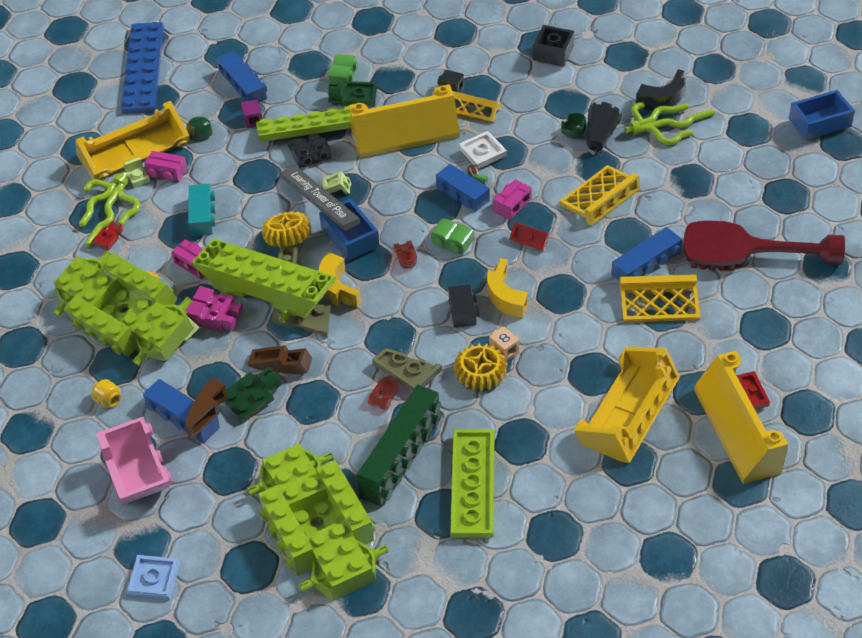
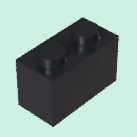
[448,284,480,328]

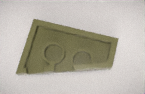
[272,304,331,338]
[372,348,442,391]

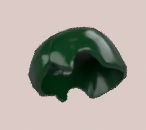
[561,112,587,138]
[186,116,213,141]

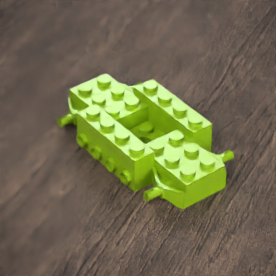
[53,250,194,366]
[247,443,389,601]

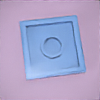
[126,555,180,600]

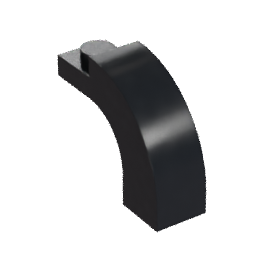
[635,69,686,110]

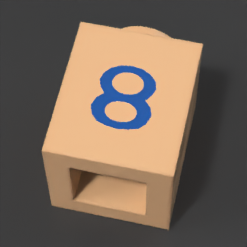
[489,326,519,361]

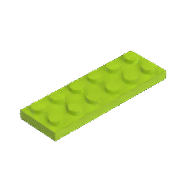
[256,106,351,142]
[451,429,494,538]

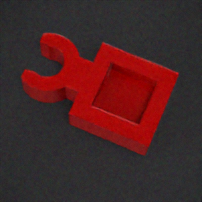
[92,221,124,251]

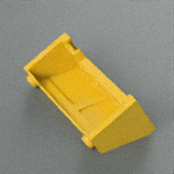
[349,84,460,159]
[76,101,189,180]
[574,346,680,463]
[694,350,788,484]

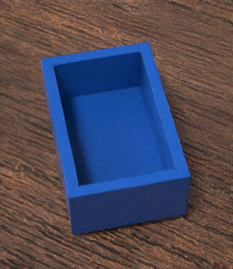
[789,90,855,140]
[319,198,380,261]

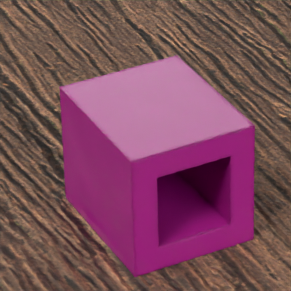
[241,100,262,128]

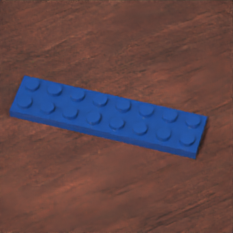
[121,22,164,114]

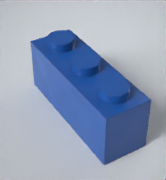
[436,164,490,212]

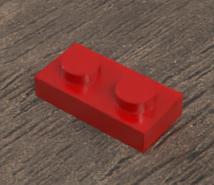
[509,222,550,251]
[736,371,770,409]

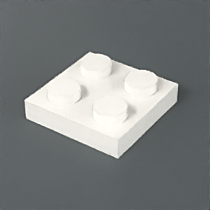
[459,131,507,169]

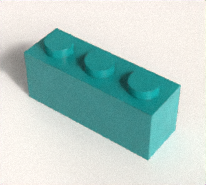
[188,184,216,236]

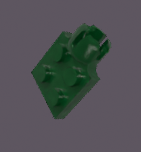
[328,81,377,108]
[223,367,282,423]

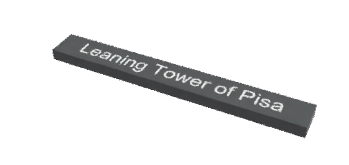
[280,165,360,231]

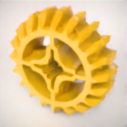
[262,211,311,248]
[454,343,507,391]

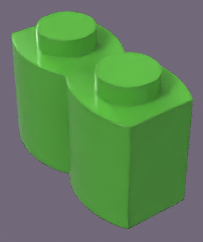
[328,54,358,84]
[431,219,474,254]

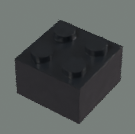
[533,25,575,67]

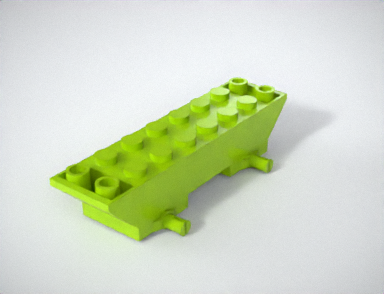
[192,238,336,323]

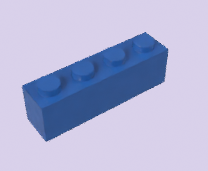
[216,51,268,103]
[611,227,682,281]
[143,379,220,443]

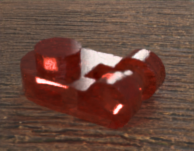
[393,240,417,268]
[368,376,398,411]

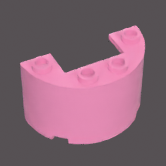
[96,417,173,505]

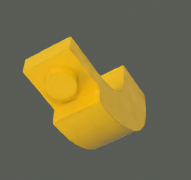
[319,252,361,308]
[487,258,528,318]

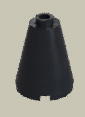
[586,102,622,151]

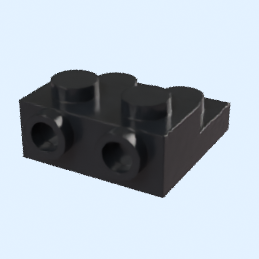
[287,133,331,168]

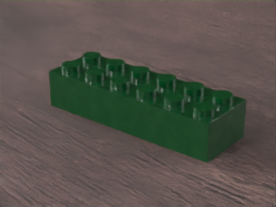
[357,384,442,507]

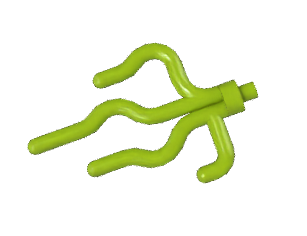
[624,102,715,146]
[79,172,141,248]

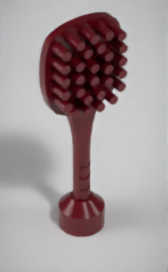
[683,220,845,271]

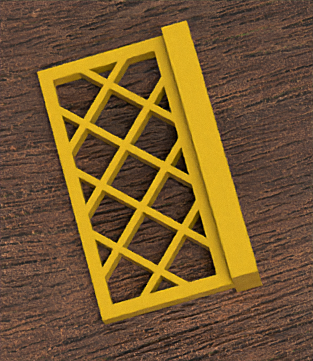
[559,165,640,226]
[619,275,700,322]

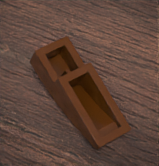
[247,345,312,374]
[185,377,228,440]

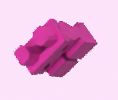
[186,286,243,333]

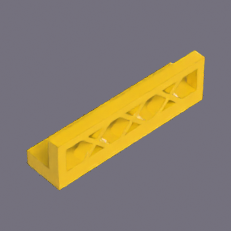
[432,87,502,122]

